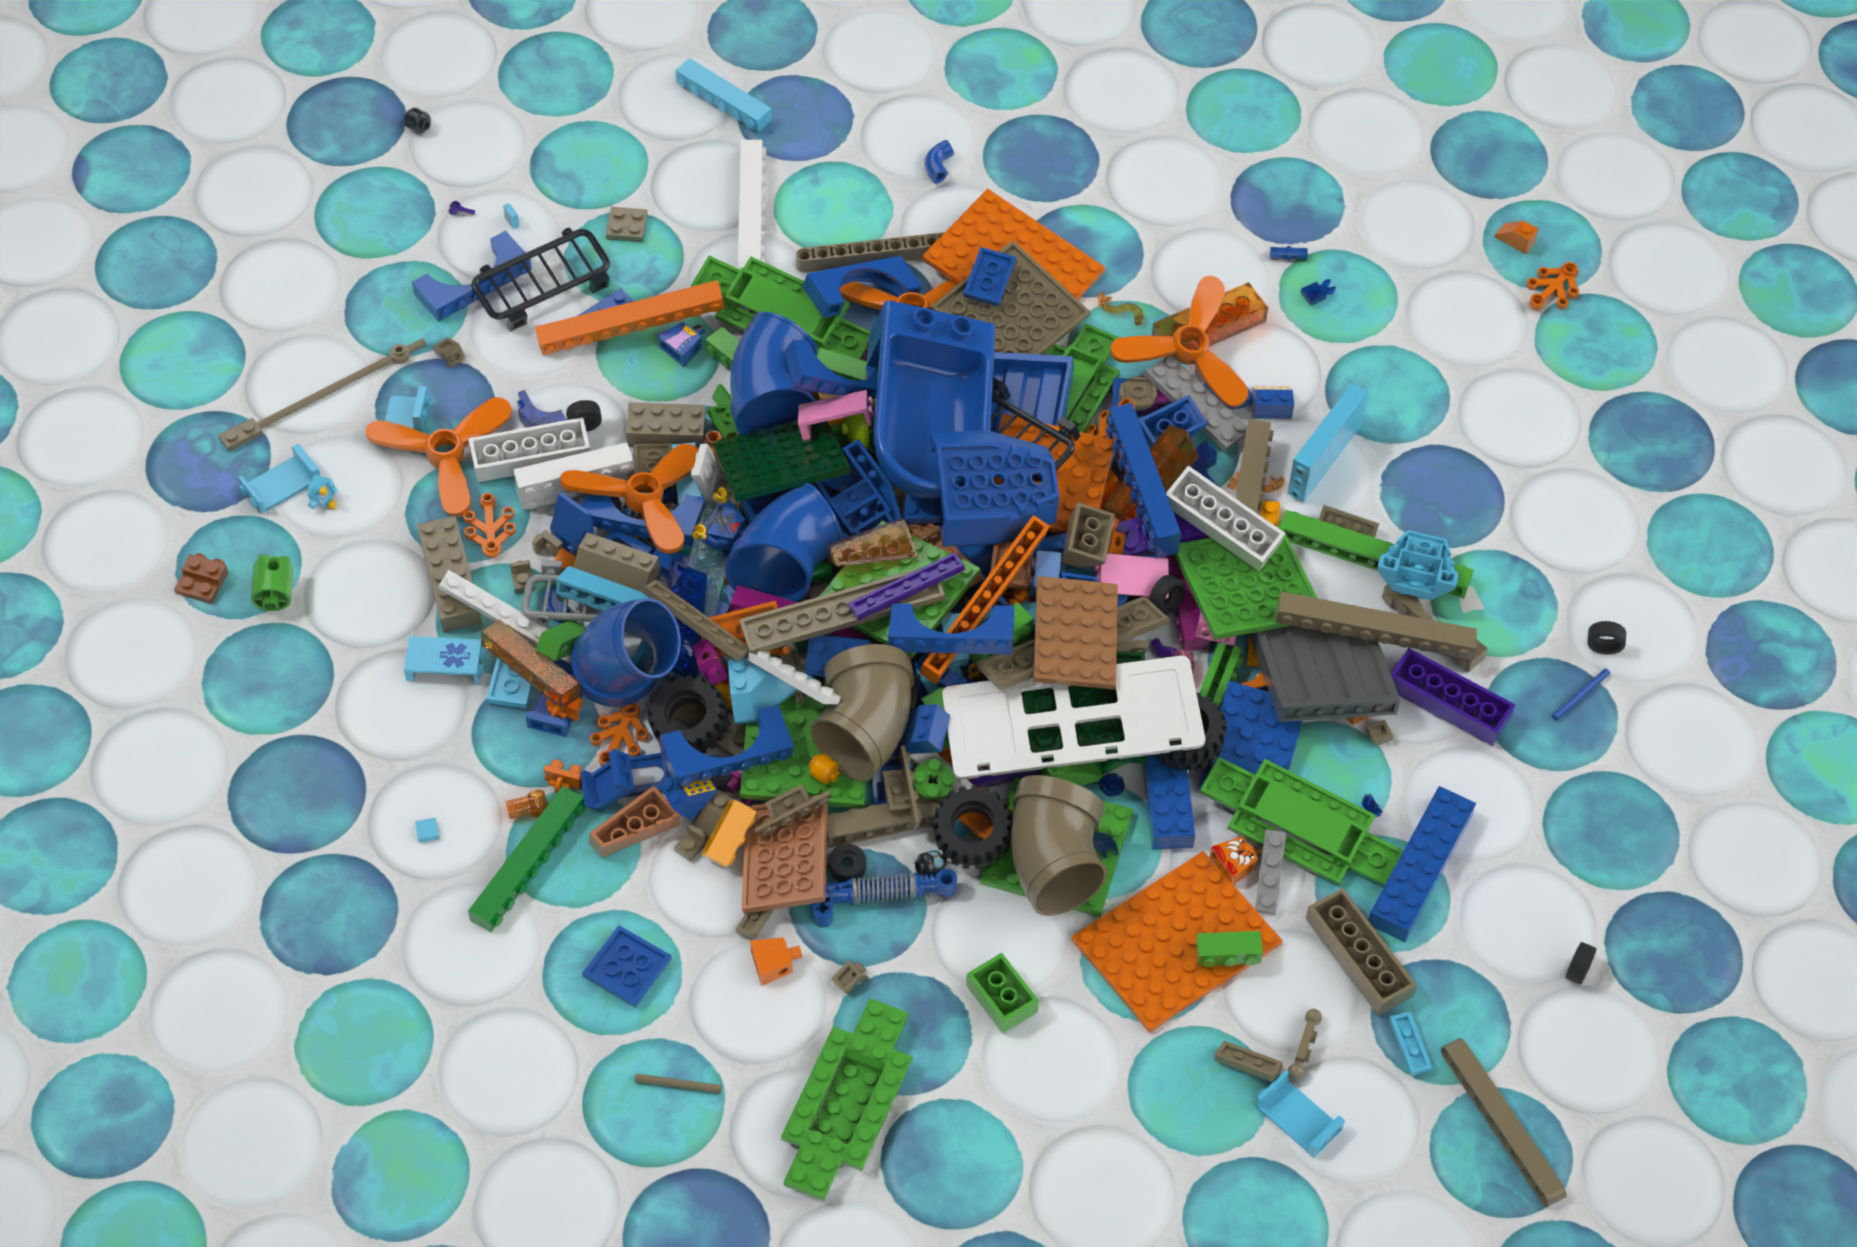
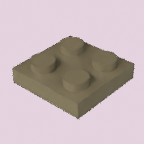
[606,207,648,242]

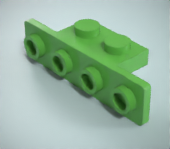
[706,384,737,438]

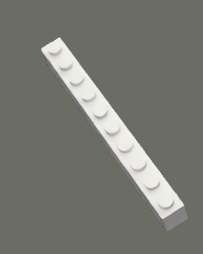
[738,140,766,270]

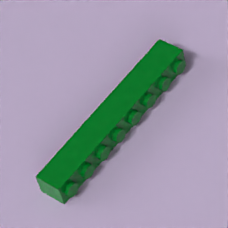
[468,786,585,932]

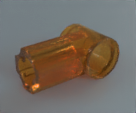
[505,789,548,819]

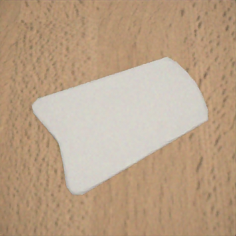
[1459,586,1484,613]

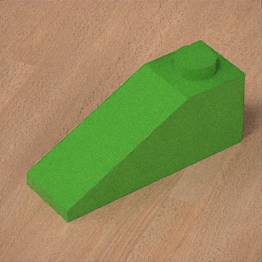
[1041,760,1104,786]

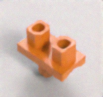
[545,687,583,722]
[543,759,582,794]

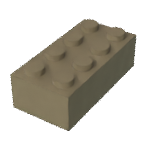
[626,402,706,449]

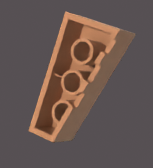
[589,786,681,858]

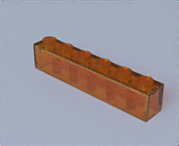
[481,619,580,709]

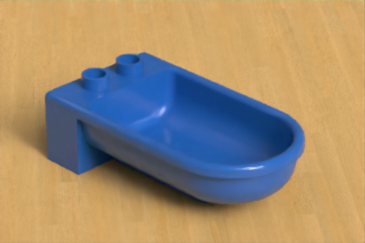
[867,300,996,499]

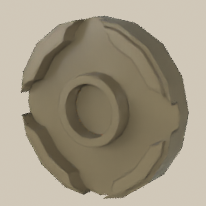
[1119,376,1157,411]

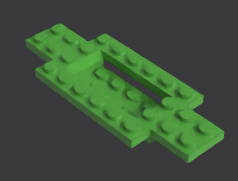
[691,255,871,360]
[1045,323,1120,433]
[1199,757,1403,887]
[781,998,913,1201]

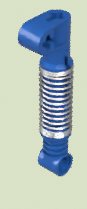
[811,869,957,927]

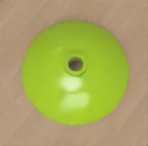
[841,413,869,451]

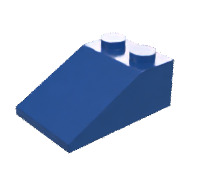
[1138,395,1207,460]
[550,492,595,556]
[892,704,950,756]

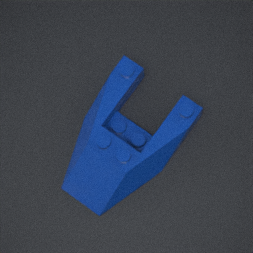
[795,439,905,549]

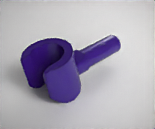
[448,201,475,215]

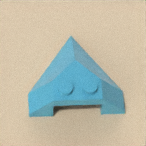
[728,655,813,725]

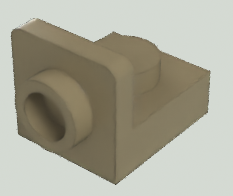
[432,337,465,368]
[532,530,564,556]
[510,560,535,594]
[674,824,706,862]
[831,960,869,994]

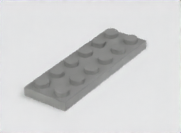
[1144,355,1247,452]

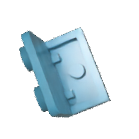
[385,386,431,431]

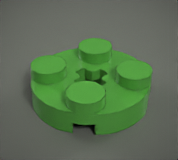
[912,759,954,801]

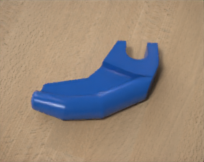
[543,584,571,623]

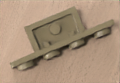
[882,745,922,829]
[754,784,832,836]

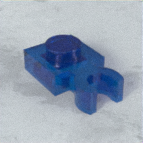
[1301,279,1336,306]

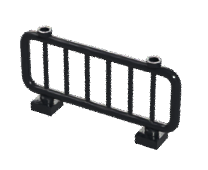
[471,228,610,332]
[991,377,1081,482]

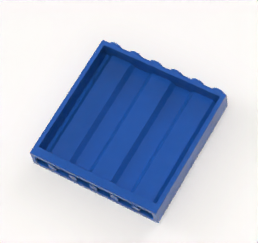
[990,352,1075,433]

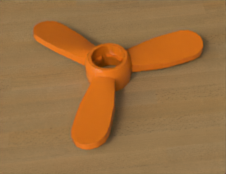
[1110,275,1248,407]
[840,280,958,310]
[366,397,512,517]
[560,444,699,554]

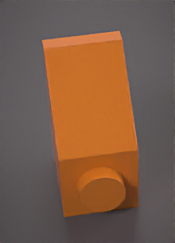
[1494,220,1539,254]

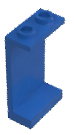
[526,658,583,737]

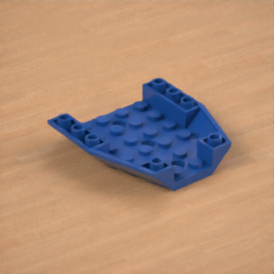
[929,430,1059,547]

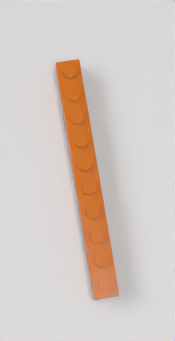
[535,280,725,355]
[919,515,1050,684]

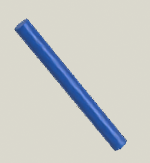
[1552,668,1610,721]

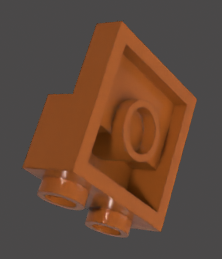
[174,553,228,604]

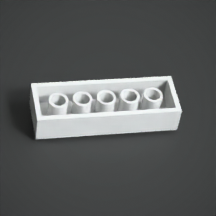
[468,417,590,483]
[513,442,634,510]
[1166,466,1285,571]

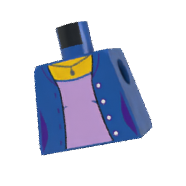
[658,322,705,367]

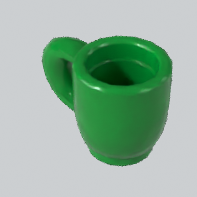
[810,561,833,585]

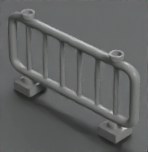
[521,560,672,625]

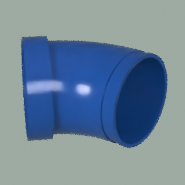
[730,312,818,434]
[725,483,844,603]
[572,598,681,707]

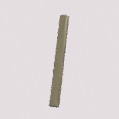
[635,1074,722,1094]

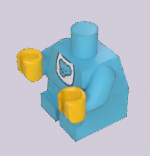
[307,475,338,510]

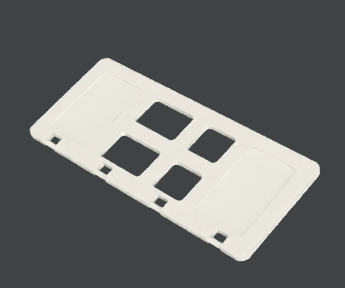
[942,656,1205,780]

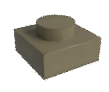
[1366,720,1393,746]

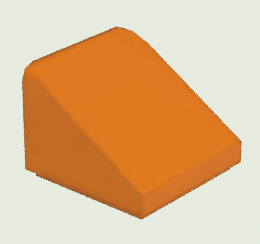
[554,548,576,571]

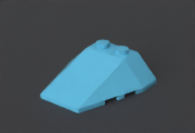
[1377,530,1458,600]

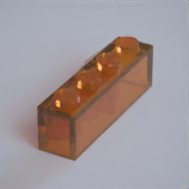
[827,518,918,566]

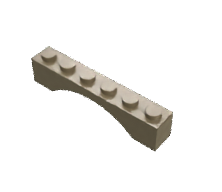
[1382,584,1488,672]

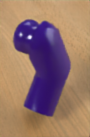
[1150,638,1178,658]

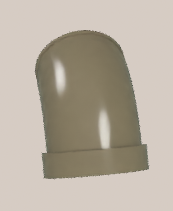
[810,644,914,781]
[1011,775,1107,916]

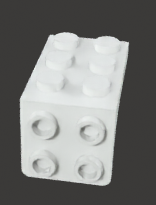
[691,444,744,512]

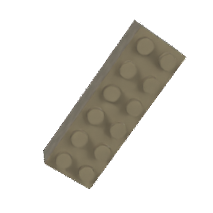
[417,516,482,632]
[1305,888,1417,1016]

